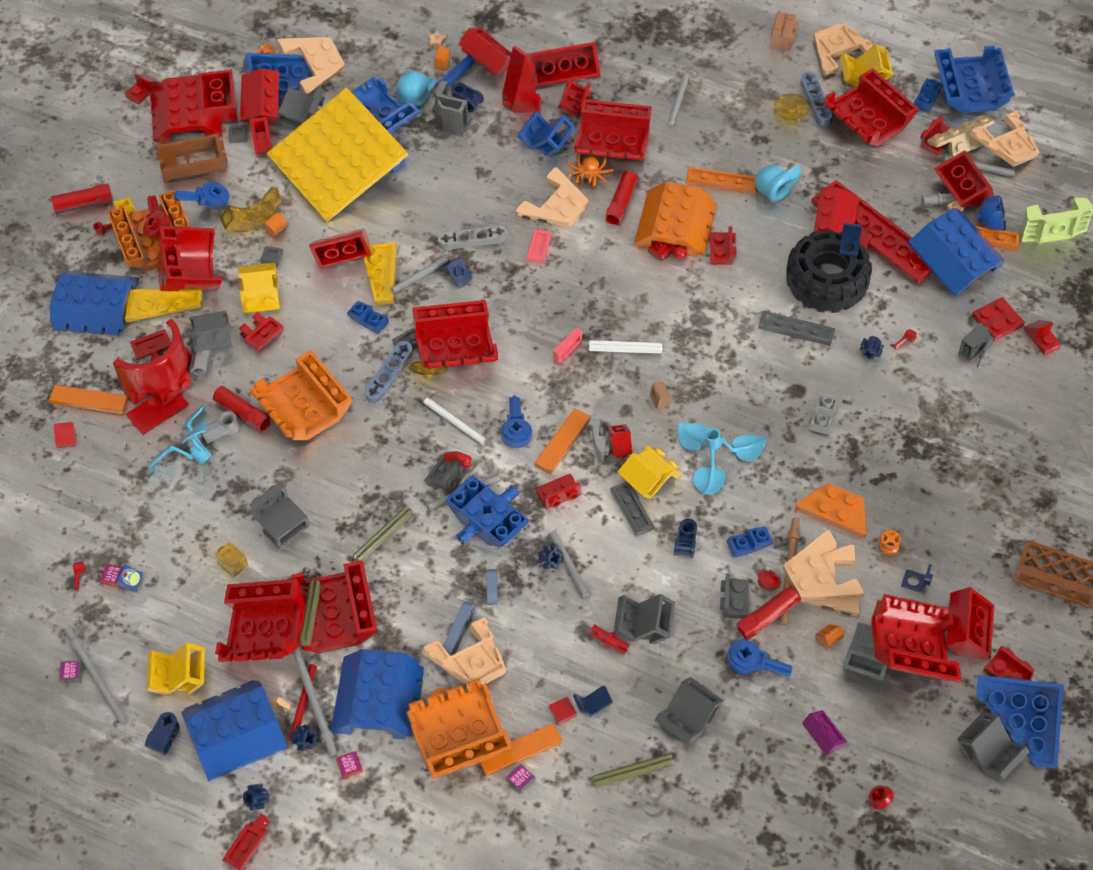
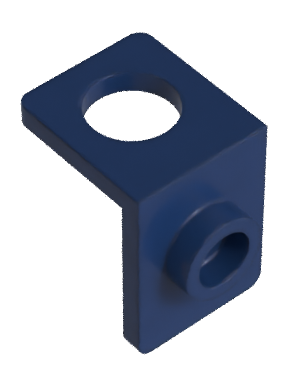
[839,223,862,257]
[439,257,472,287]
[901,564,933,594]
[573,685,613,717]

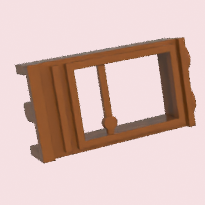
[156,134,228,183]

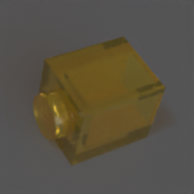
[215,541,248,578]

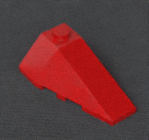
[502,46,541,113]

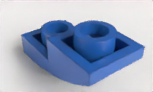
[914,79,942,111]
[347,301,389,333]
[726,526,773,557]

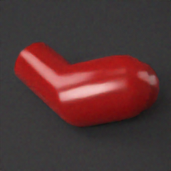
[444,451,472,467]

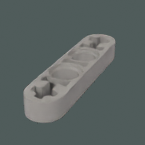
[438,225,507,250]

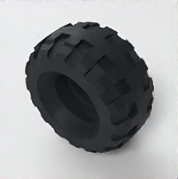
[786,230,872,313]

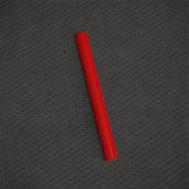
[288,664,317,741]

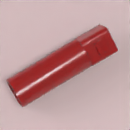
[605,171,639,226]
[51,183,113,213]
[213,385,271,433]
[736,586,801,640]

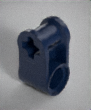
[451,82,484,112]
[673,518,697,558]
[145,712,180,755]

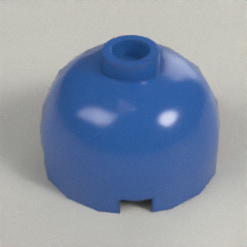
[977,195,1006,231]

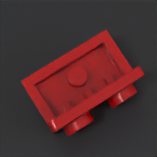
[557,80,591,117]

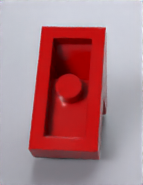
[125,73,160,105]
[249,117,272,154]
[1023,320,1061,355]

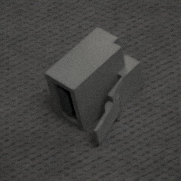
[958,323,994,368]

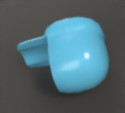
[396,70,436,108]
[755,164,801,203]

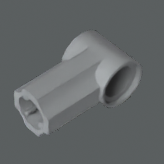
[190,341,213,377]
[201,411,239,444]

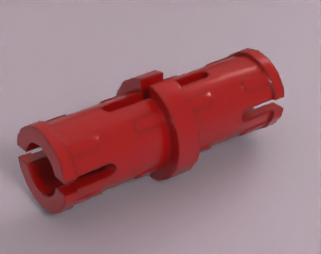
[589,624,630,655]

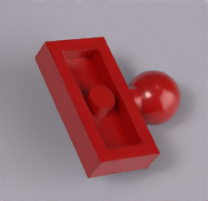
[648,241,687,261]
[130,329,171,361]

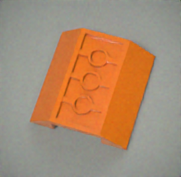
[107,190,190,271]

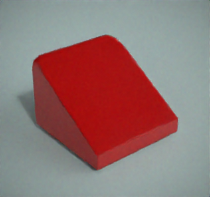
[54,422,75,447]

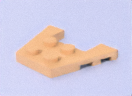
[814,23,881,76]
[277,37,345,95]
[969,111,1040,167]
[515,167,589,228]
[783,530,864,602]
[803,545,859,617]
[421,617,506,685]

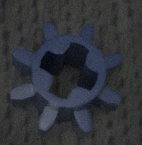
[859,336,884,359]
[537,545,562,569]
[291,724,317,751]
[243,784,269,811]

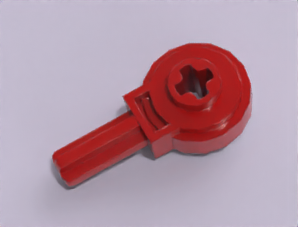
[143,195,170,240]

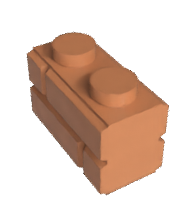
[770,12,799,50]

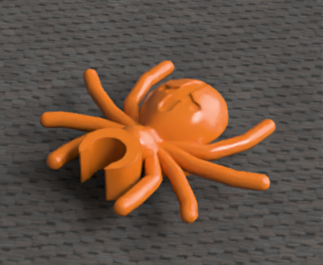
[566,154,613,186]

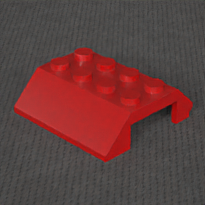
[823,68,919,146]
[150,75,222,144]
[574,99,652,160]
[412,300,498,369]
[286,560,378,654]
[215,579,306,663]
[871,594,962,683]

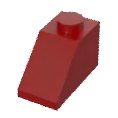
[607,424,632,458]

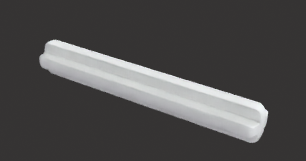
[589,340,662,353]

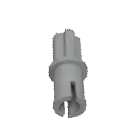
[921,192,956,207]

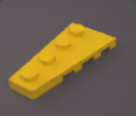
[364,242,397,306]
[125,289,203,323]

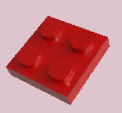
[972,297,1025,342]

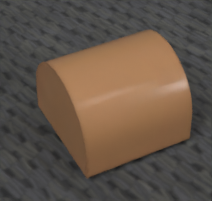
[650,382,672,409]

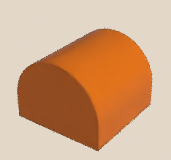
[434,46,451,70]
[265,212,287,238]
[815,624,844,649]

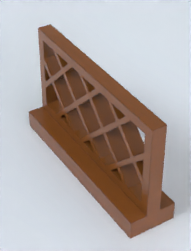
[1013,540,1093,609]

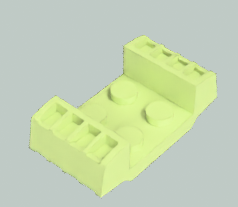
[1020,198,1093,244]

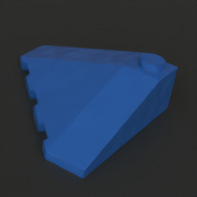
[243,53,312,106]
[976,675,1064,769]

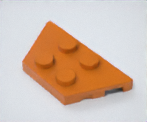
[795,483,867,539]

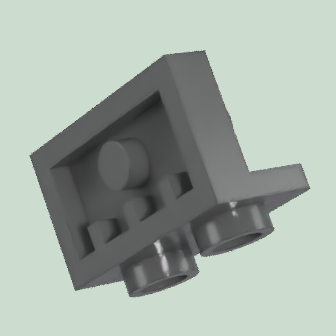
[424,454,469,496]
[720,573,749,619]

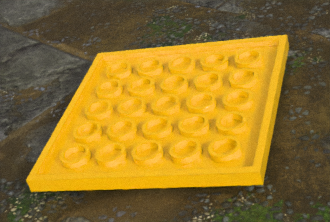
[266,87,408,222]

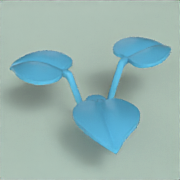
[147,405,212,475]
[678,422,767,495]

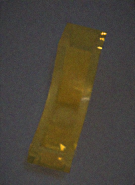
[220,187,282,232]

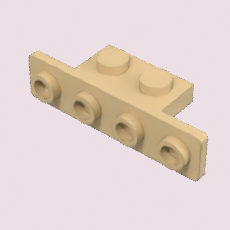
[927,115,995,157]

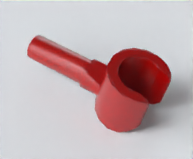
[93,222,112,236]
[893,329,917,349]
[73,561,86,590]

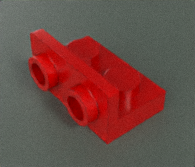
[920,115,951,156]
[710,226,736,265]
[536,473,581,509]
[983,646,1035,681]

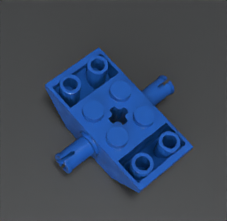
[445,475,530,547]

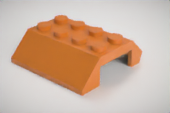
[633,182,717,257]
[250,350,353,441]
[406,679,513,779]

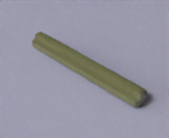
[353,506,413,561]
[299,580,321,646]
[592,754,674,788]

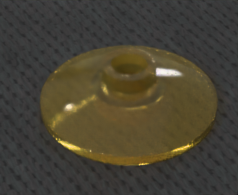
[775,94,809,121]
[410,361,447,379]

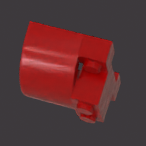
[157,226,223,291]
[113,319,193,406]

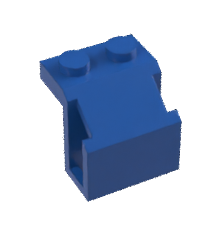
[517,111,576,156]

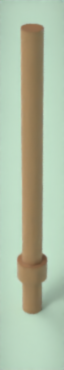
[779,518,800,626]

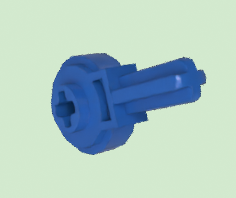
[174,182,230,209]
[500,395,532,448]
[726,640,792,677]

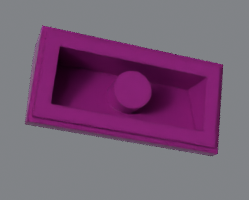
[802,710,847,755]

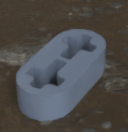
[487,569,498,605]

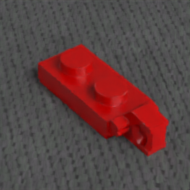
[222,813,270,870]

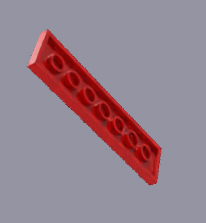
[811,180,933,285]

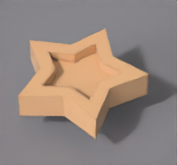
[428,31,447,46]
[268,697,291,714]

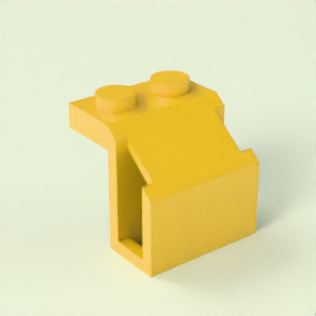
[840,44,893,87]
[238,263,280,313]
[617,446,682,499]
[146,642,205,695]

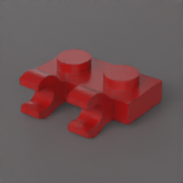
[239,312,284,353]

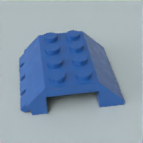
[934,46,1015,113]
[351,77,420,133]
[908,208,1005,297]
[50,271,139,336]
[331,649,424,740]
[181,680,287,781]

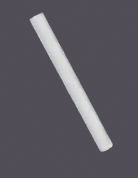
[423,397,485,444]

